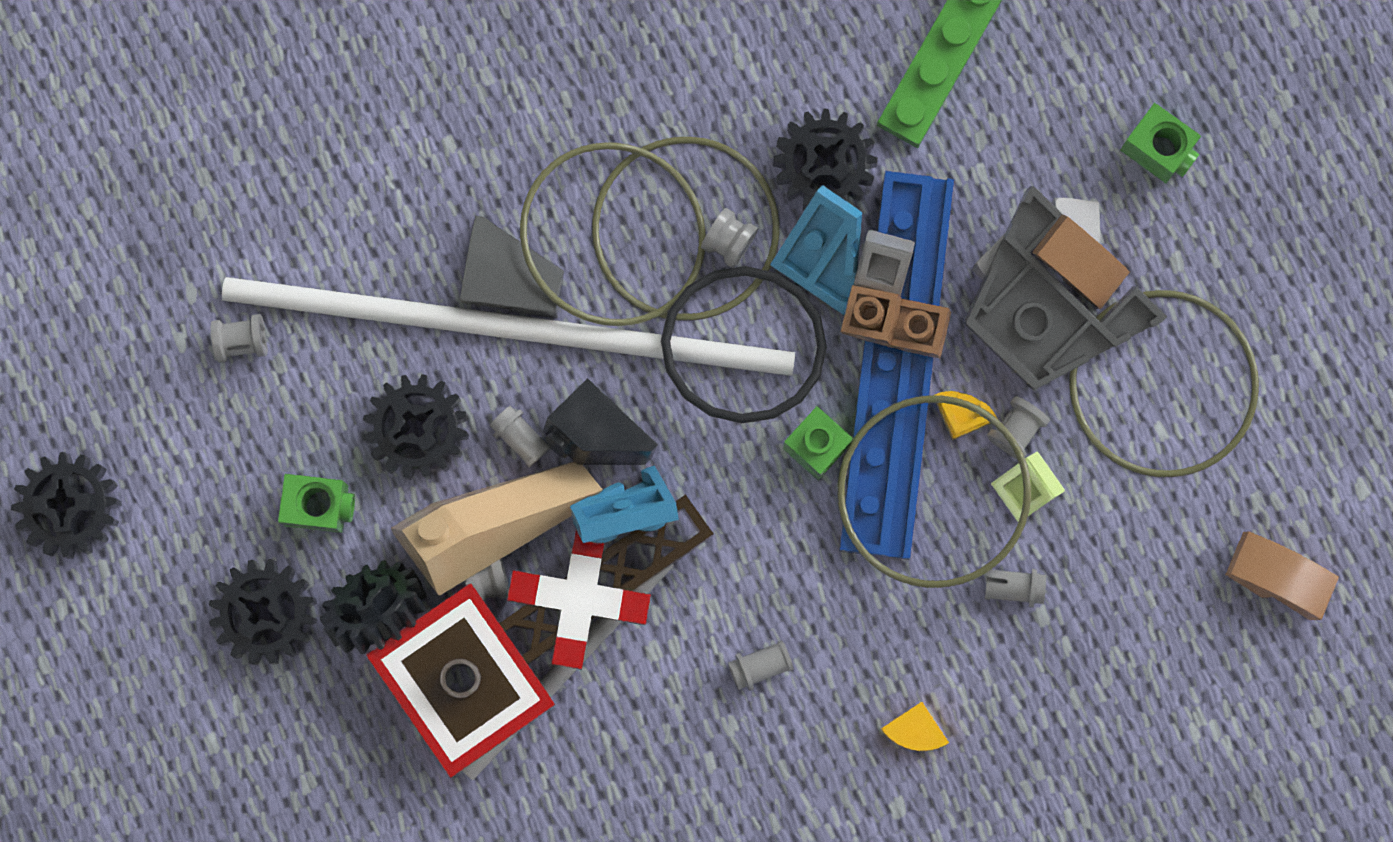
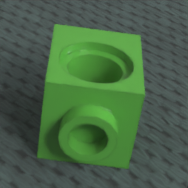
[1120,102,1201,183]
[783,406,853,481]
[278,474,355,533]

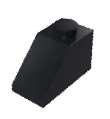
[543,378,658,465]

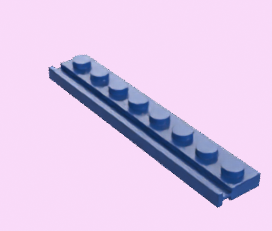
[839,171,954,560]

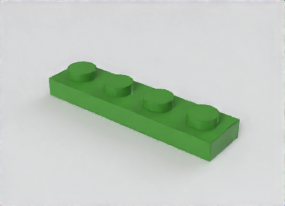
[877,0,1002,148]

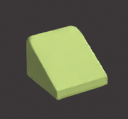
[991,452,1065,522]

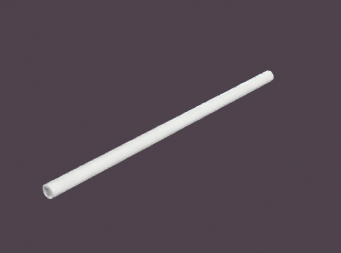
[222,277,795,376]

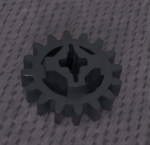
[773,109,878,210]
[363,374,469,480]
[11,452,122,559]
[209,559,317,666]
[320,560,427,654]

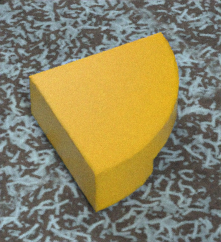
[934,391,997,440]
[881,702,949,751]

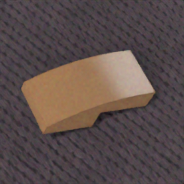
[1032,214,1130,310]
[841,285,952,359]
[1225,531,1339,620]

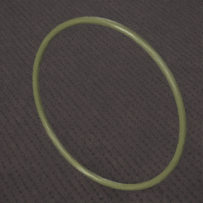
[592,137,780,321]
[520,142,706,326]
[1069,290,1259,477]
[837,395,1031,588]

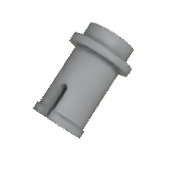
[489,406,550,468]
[985,569,1046,608]
[728,640,794,691]

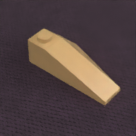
[391,462,603,596]

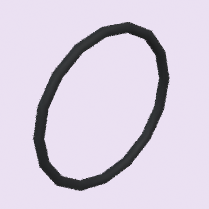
[661,266,827,424]

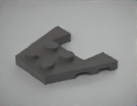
[963,186,1167,390]

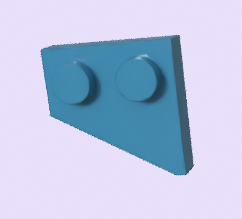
[770,185,862,316]
[570,466,679,543]

